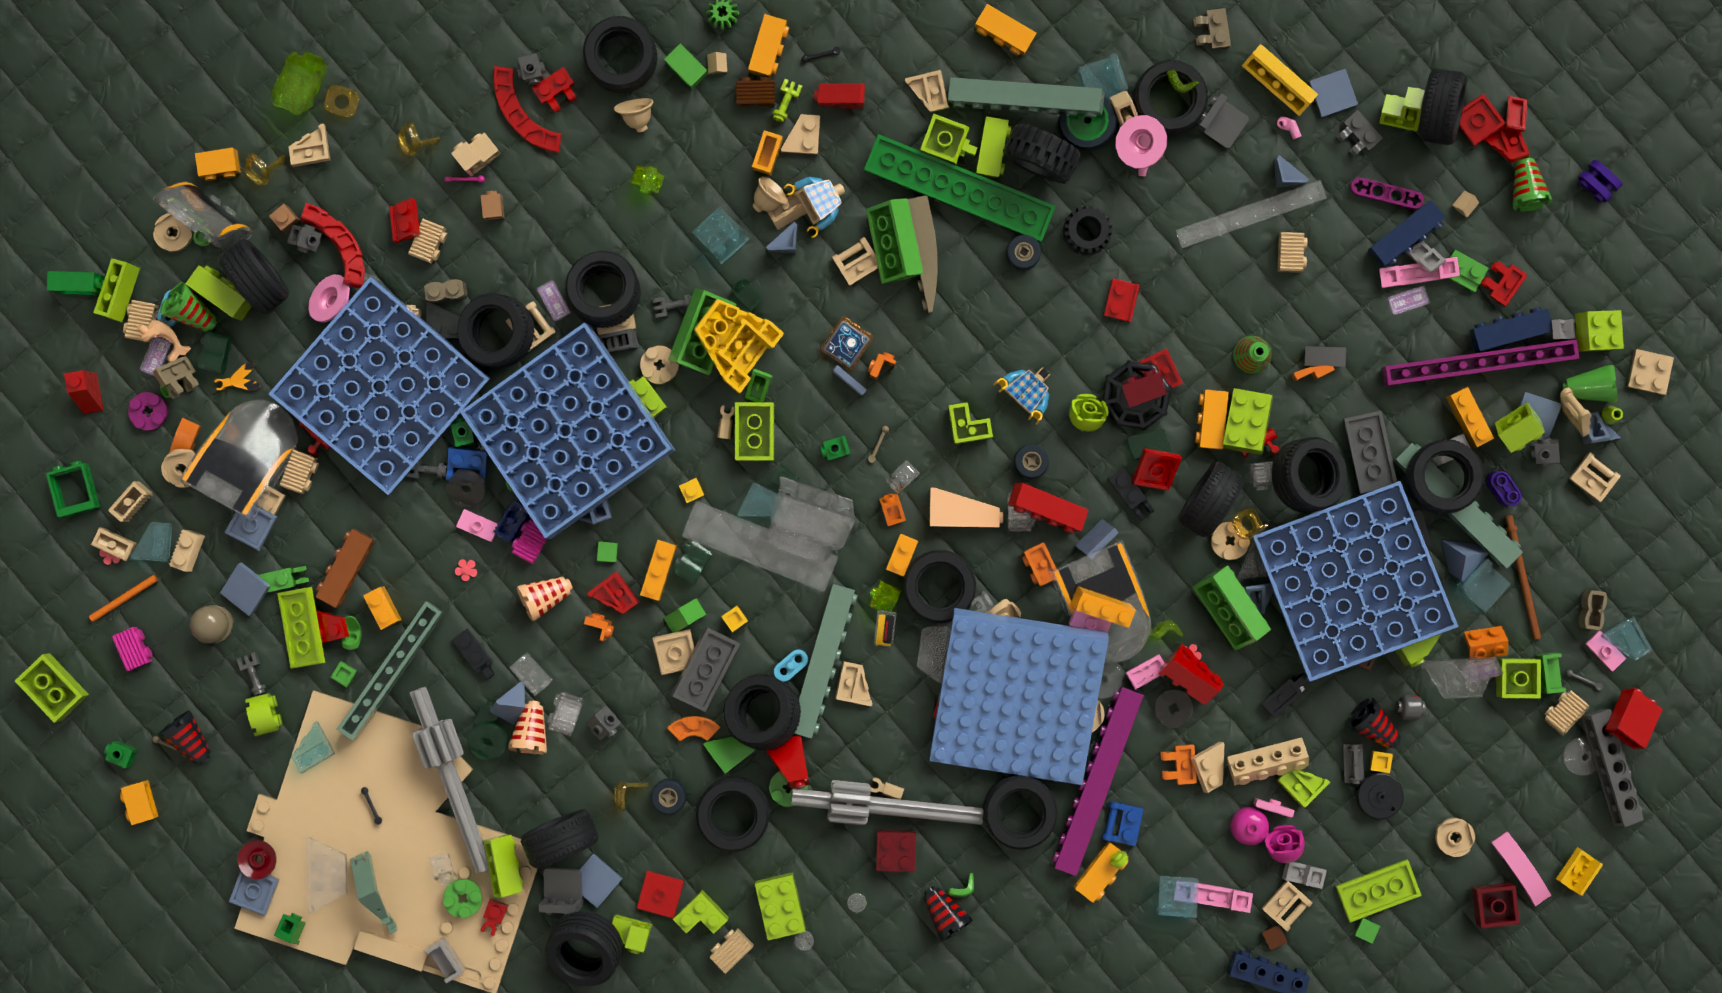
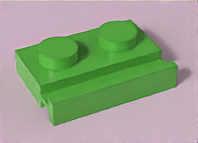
[1447,250,1489,293]

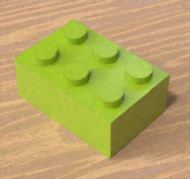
[185,265,252,321]
[1223,388,1273,455]
[735,402,774,461]
[15,653,89,723]
[755,872,806,940]

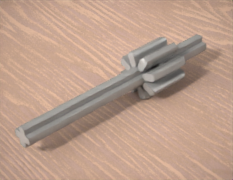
[409,686,488,873]
[790,780,984,825]

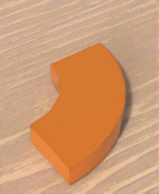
[667,716,721,741]

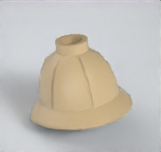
[614,98,654,132]
[753,176,788,212]

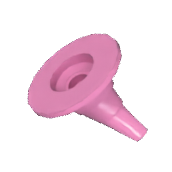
[1116,115,1167,176]
[308,274,350,323]

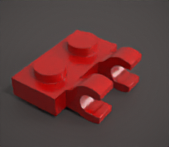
[532,67,577,112]
[1480,261,1527,307]

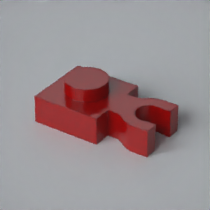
[480,899,509,936]

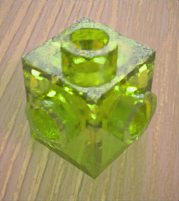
[630,165,665,195]
[869,581,902,615]

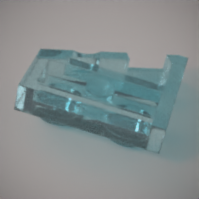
[737,482,788,516]
[130,522,172,562]
[1601,617,1652,660]
[291,721,335,773]

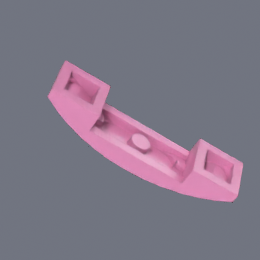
[1379,257,1460,288]
[1491,832,1551,906]
[1173,880,1253,913]

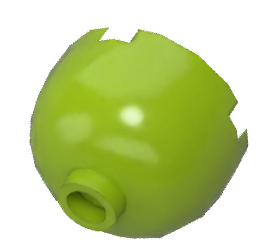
[1069,394,1108,432]

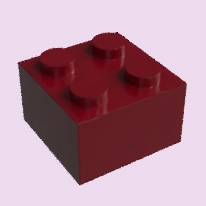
[1122,369,1168,408]
[876,830,916,872]
[1472,883,1520,928]

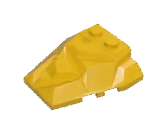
[694,299,784,393]

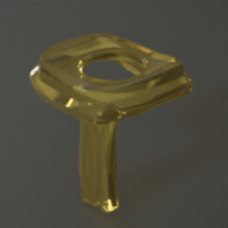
[324,85,359,117]
[398,122,440,155]
[245,153,285,185]
[1232,508,1268,539]
[615,782,648,812]

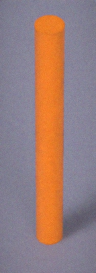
[89,575,158,622]

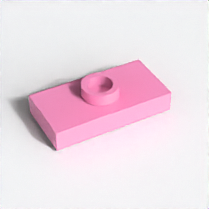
[456,509,500,542]
[1069,610,1112,632]
[1584,630,1627,672]
[1125,654,1164,690]
[1253,798,1294,817]

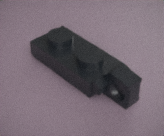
[452,628,495,679]
[1261,672,1308,718]

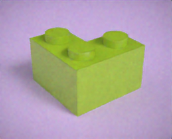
[1379,87,1425,131]
[948,402,993,444]
[673,890,729,934]
[612,914,653,954]

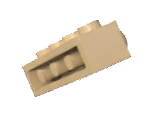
[1227,737,1309,785]

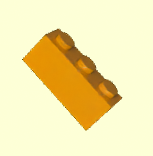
[975,4,1036,56]
[748,14,789,78]
[1446,387,1494,448]
[1195,390,1228,450]
[640,540,677,601]
[1071,586,1136,628]
[1073,841,1128,903]

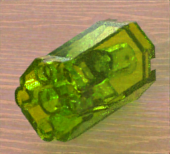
[271,52,328,115]

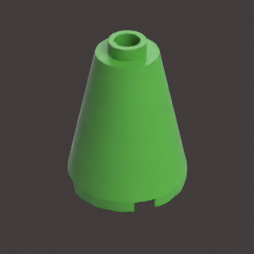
[1563,364,1617,403]

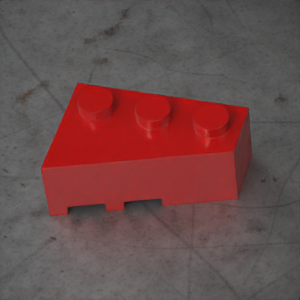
[1158,644,1224,705]

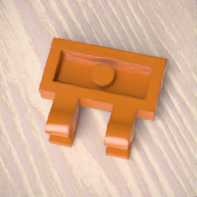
[1160,744,1197,785]

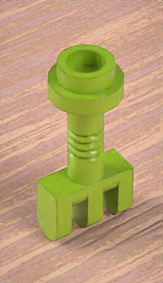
[772,78,803,122]

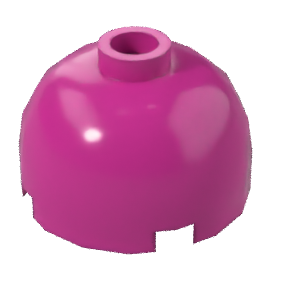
[1230,807,1269,846]
[1265,825,1305,863]

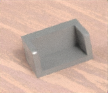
[425,937,465,983]

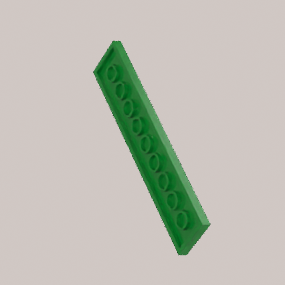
[864,134,1056,242]

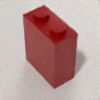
[1605,688,1663,749]

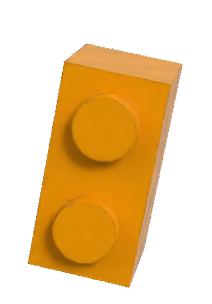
[752,130,783,176]
[195,148,241,181]
[886,534,918,577]
[363,586,402,630]
[120,780,159,825]

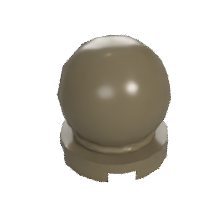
[189,605,234,644]

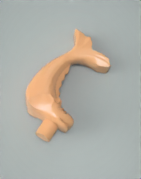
[137,320,191,362]

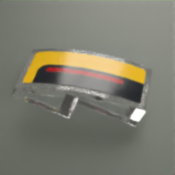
[874,610,896,647]

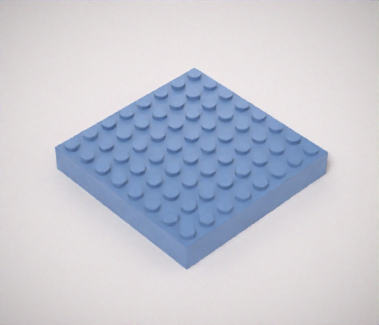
[269,277,491,495]
[460,322,676,539]
[1253,481,1458,682]
[930,608,1109,785]

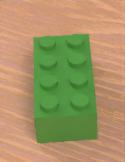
[866,198,924,284]
[668,288,736,376]
[1192,565,1271,651]

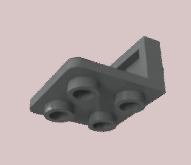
[1197,93,1249,149]
[539,868,583,915]

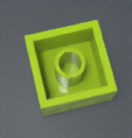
[1575,310,1624,352]
[1495,402,1545,453]
[1496,658,1541,698]

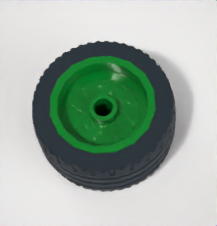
[1059,96,1117,150]

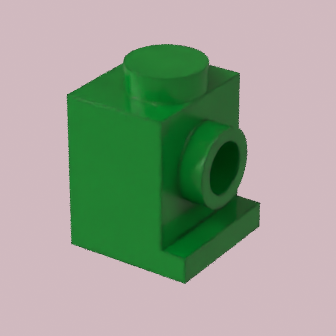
[451,418,477,447]
[820,436,850,461]
[104,741,138,769]
[274,913,306,945]

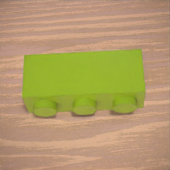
[976,116,1011,180]
[93,258,140,322]
[483,835,523,897]

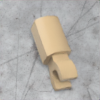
[717,405,735,439]
[871,777,904,800]

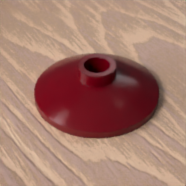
[238,840,277,879]

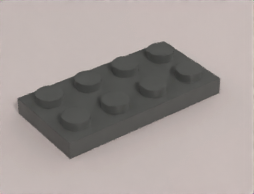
[1343,411,1397,494]
[671,627,740,712]

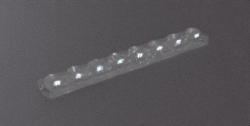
[1175,180,1327,249]

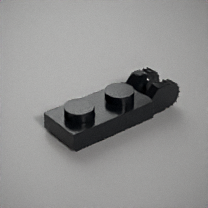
[1108,468,1154,521]

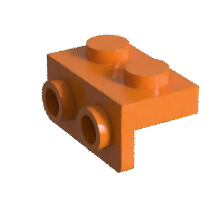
[868,352,897,380]
[1022,542,1058,587]
[584,613,614,641]
[1464,626,1508,661]

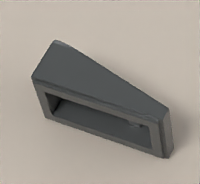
[598,329,639,353]

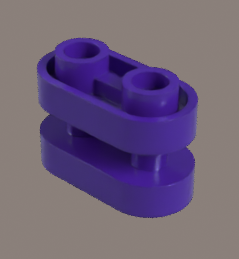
[1578,160,1623,203]
[1486,471,1522,506]

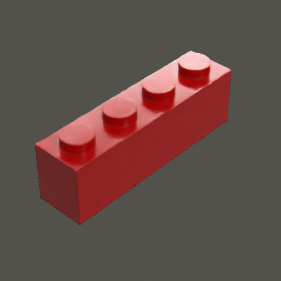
[1008,483,1089,534]

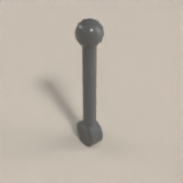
[1565,669,1603,690]

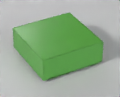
[597,542,618,562]
[330,661,358,687]
[1354,918,1380,944]

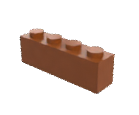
[316,529,376,608]

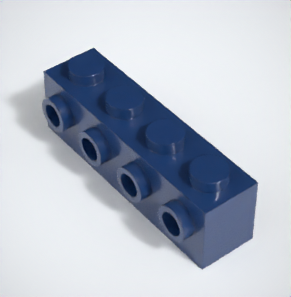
[1368,200,1446,267]
[1469,307,1553,353]
[1227,949,1310,993]

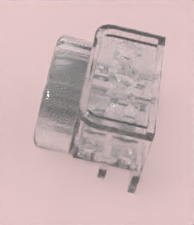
[766,477,855,562]

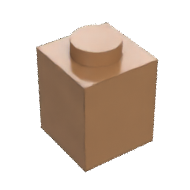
[481,191,505,220]
[269,204,301,233]

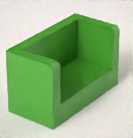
[664,43,708,90]
[1537,652,1566,694]

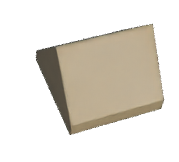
[707,52,728,74]
[1452,191,1479,218]

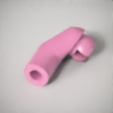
[1277,117,1302,140]

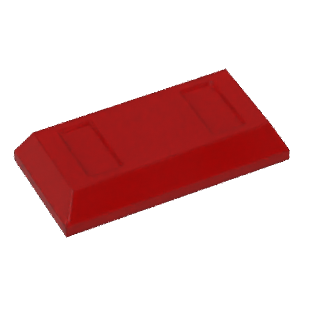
[1506,96,1527,132]

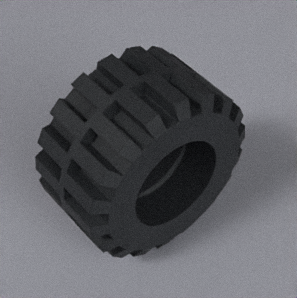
[1063,205,1113,255]

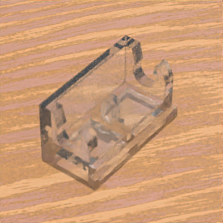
[971,590,995,613]
[509,652,553,696]

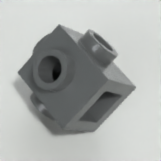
[517,53,546,85]
[287,224,321,254]
[1531,437,1560,466]
[586,706,621,740]

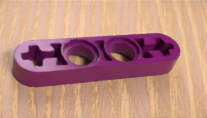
[1350,177,1424,210]

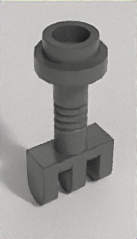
[652,294,692,319]
[405,459,447,479]
[237,652,266,696]

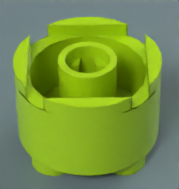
[245,693,283,736]

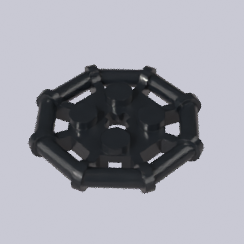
[1101,360,1172,431]

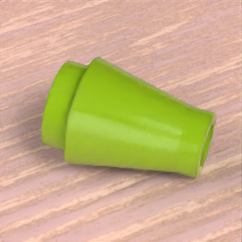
[1601,406,1623,425]

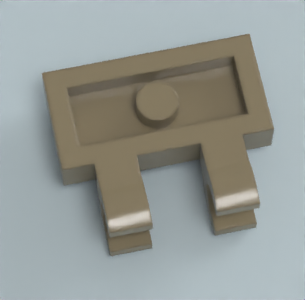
[1193,8,1231,50]
[153,356,199,399]

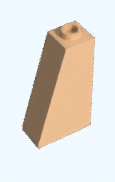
[930,488,1003,527]

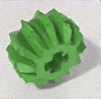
[706,0,739,30]

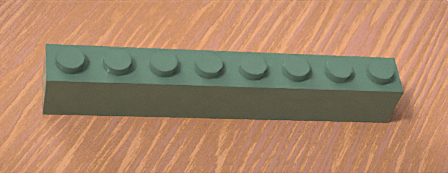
[948,77,1105,118]
[1393,443,1523,569]
[795,584,858,738]
[336,601,445,740]

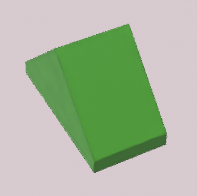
[745,369,773,402]
[664,598,706,633]

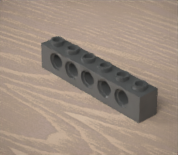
[1581,709,1644,827]

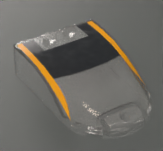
[153,181,255,251]
[179,400,298,523]
[1047,538,1151,663]

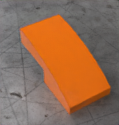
[1290,366,1335,381]
[170,418,201,452]

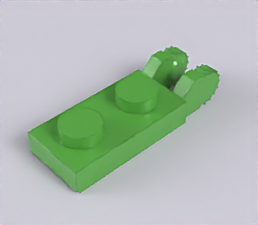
[258,566,309,593]

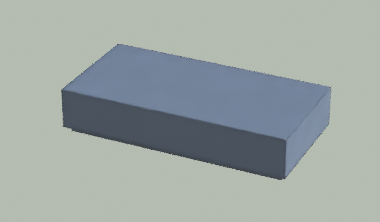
[833,365,867,396]

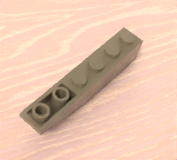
[908,195,938,314]

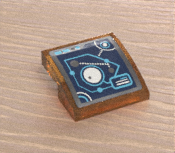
[820,316,874,371]

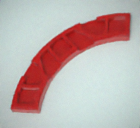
[494,66,562,153]
[300,203,365,289]

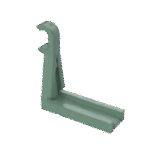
[350,851,397,934]

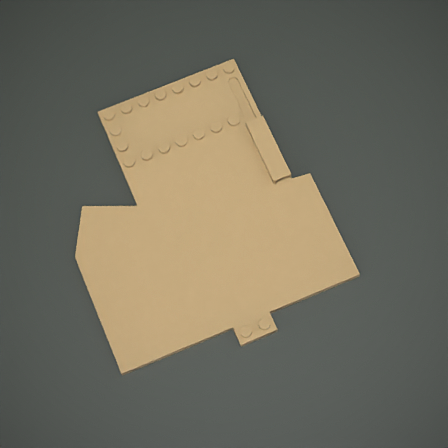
[234,690,538,993]

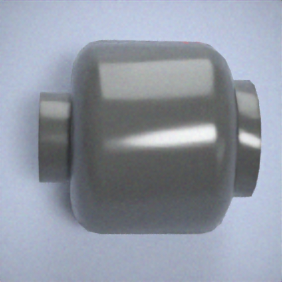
[1395,695,1426,721]

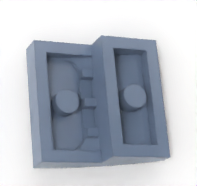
[1519,392,1562,438]

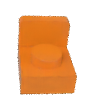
[879,494,906,526]

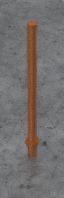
[1505,515,1541,640]

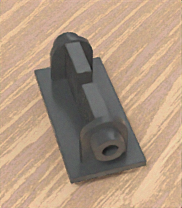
[1343,744,1364,784]

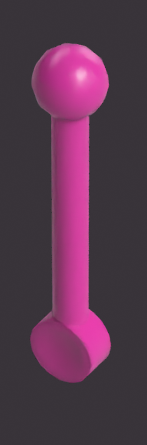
[445,175,485,183]

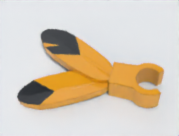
[214,362,260,391]

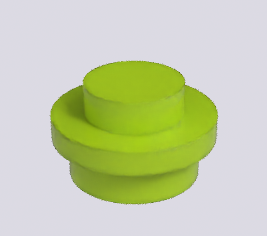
[1110,851,1128,869]

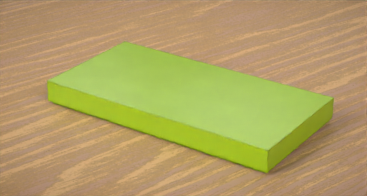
[277,587,325,669]
[1335,859,1421,923]

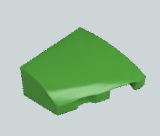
[703,737,756,774]

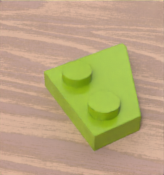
[1277,770,1330,808]

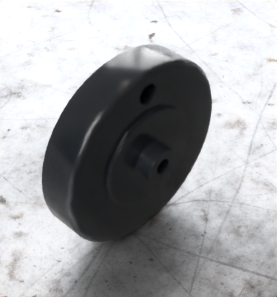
[1356,772,1404,819]

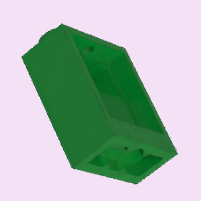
[47,271,105,295]
[46,461,101,518]

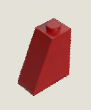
[814,84,865,110]
[64,370,104,414]
[765,735,810,789]

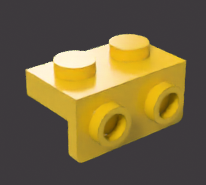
[1556,847,1603,896]

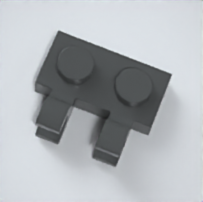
[1336,110,1383,156]

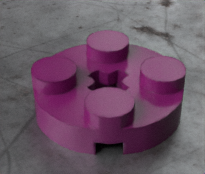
[128,392,169,431]

